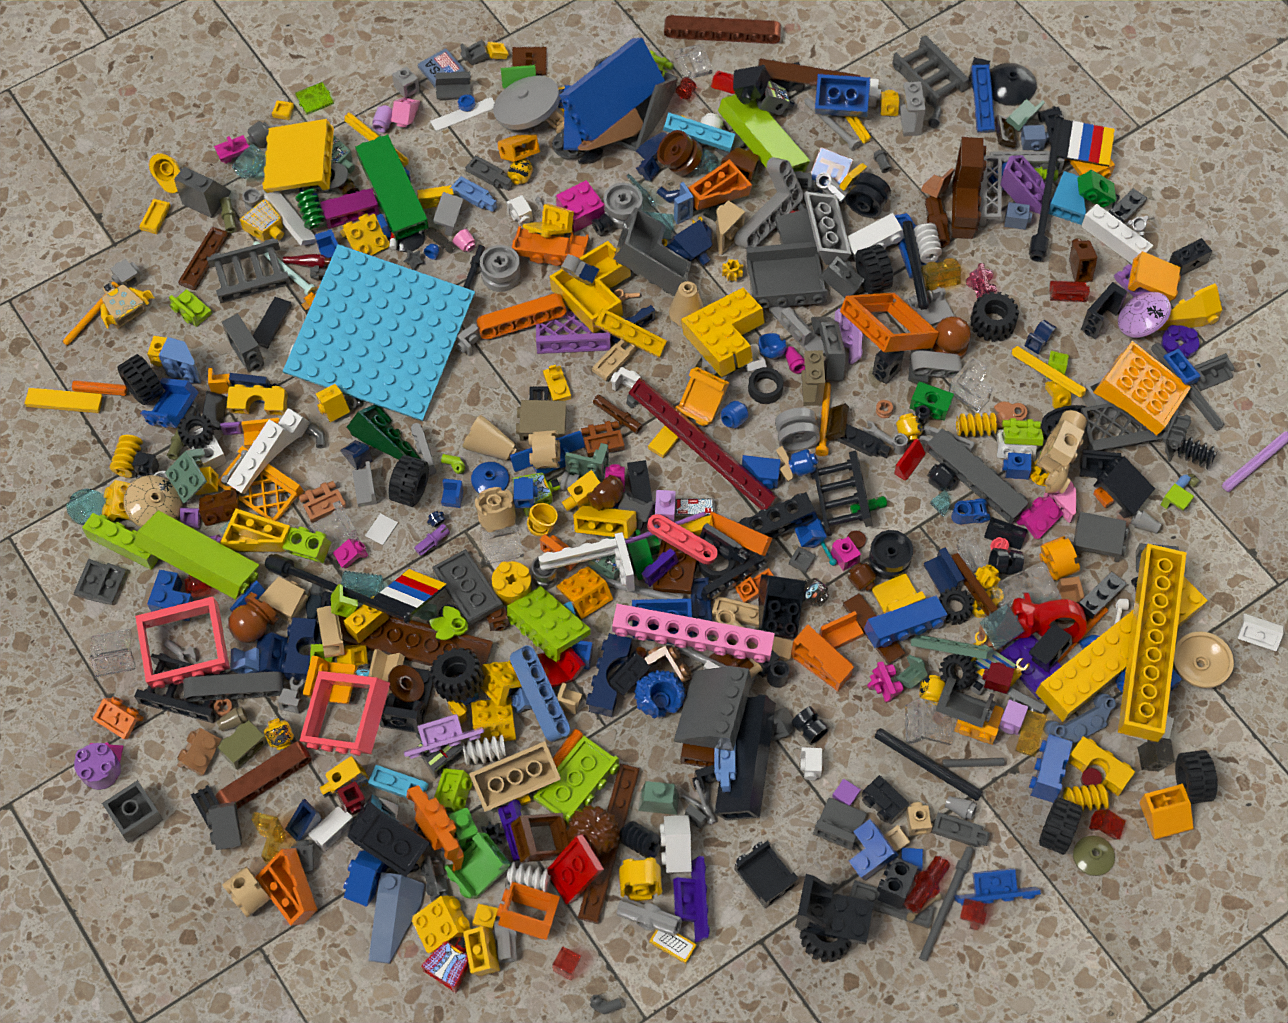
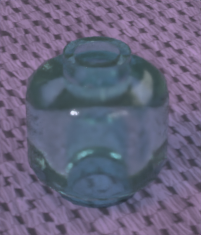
[696,149,718,175]

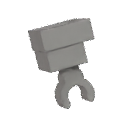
[278,677,305,714]

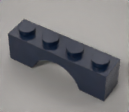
[586,633,632,717]

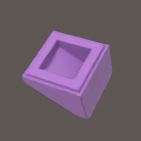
[220,421,243,435]
[180,507,201,528]

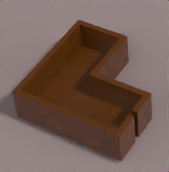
[951,137,987,239]

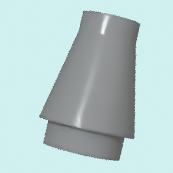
[1131,510,1161,534]
[945,796,977,820]

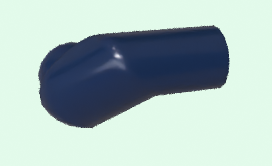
[657,187,680,203]

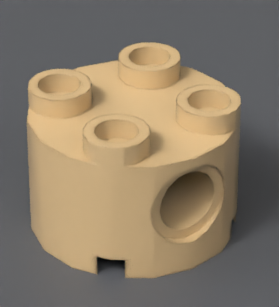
[529,430,560,469]
[475,487,516,532]
[222,866,271,918]

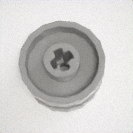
[603,183,643,229]
[480,245,521,292]
[775,408,820,451]

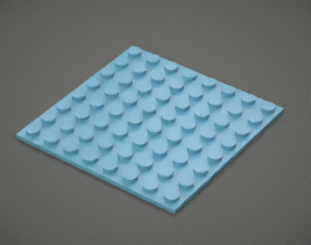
[282,244,475,421]

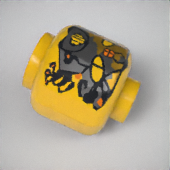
[896,413,923,442]
[264,718,294,750]

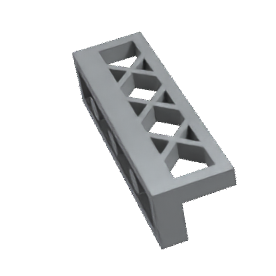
[990,151,1064,171]
[979,155,1002,226]

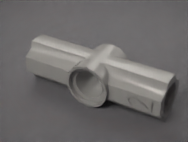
[617,898,682,936]

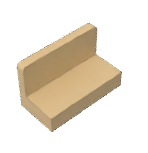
[368,649,405,694]

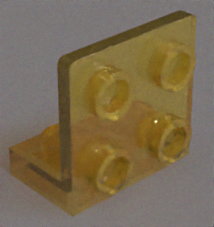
[251,812,286,865]

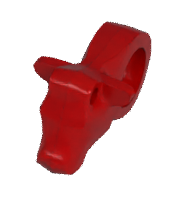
[996,593,1087,644]

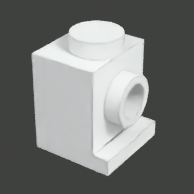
[506,195,533,226]
[800,747,822,780]

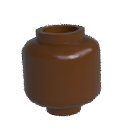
[848,562,877,591]

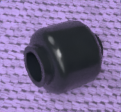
[927,463,956,491]

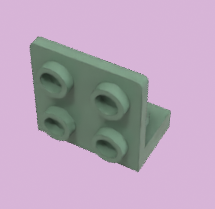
[565,443,609,482]
[165,448,207,503]

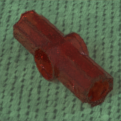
[904,856,950,913]

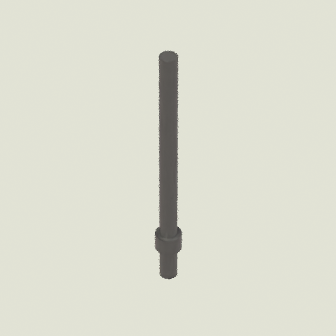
[919,846,974,962]

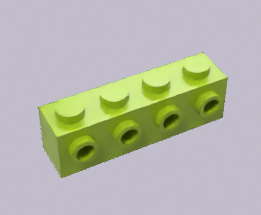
[82,513,160,570]

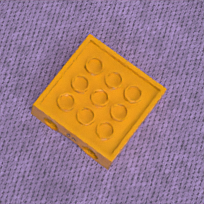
[1093,341,1191,435]

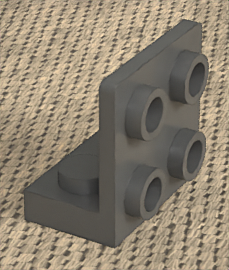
[813,798,866,850]

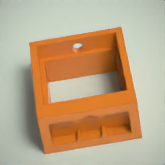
[496,882,560,940]

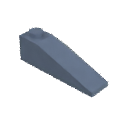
[369,872,425,964]

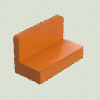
[820,611,864,649]

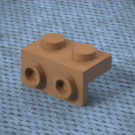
[177,728,221,776]

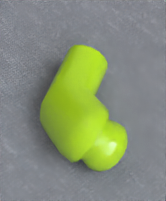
[441,454,465,474]

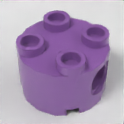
[74,743,121,790]

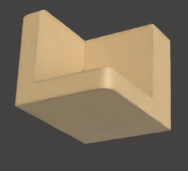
[557,683,582,715]

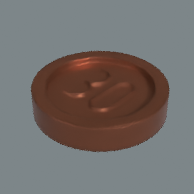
[847,530,866,549]

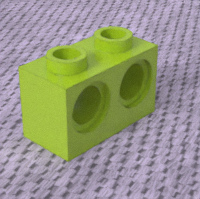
[283,526,332,564]

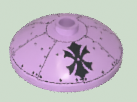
[1118,292,1171,337]

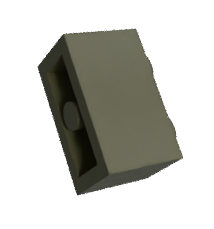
[218,720,268,770]

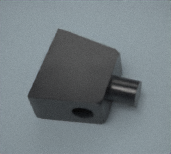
[733,65,771,104]

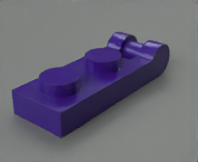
[498,799,522,861]

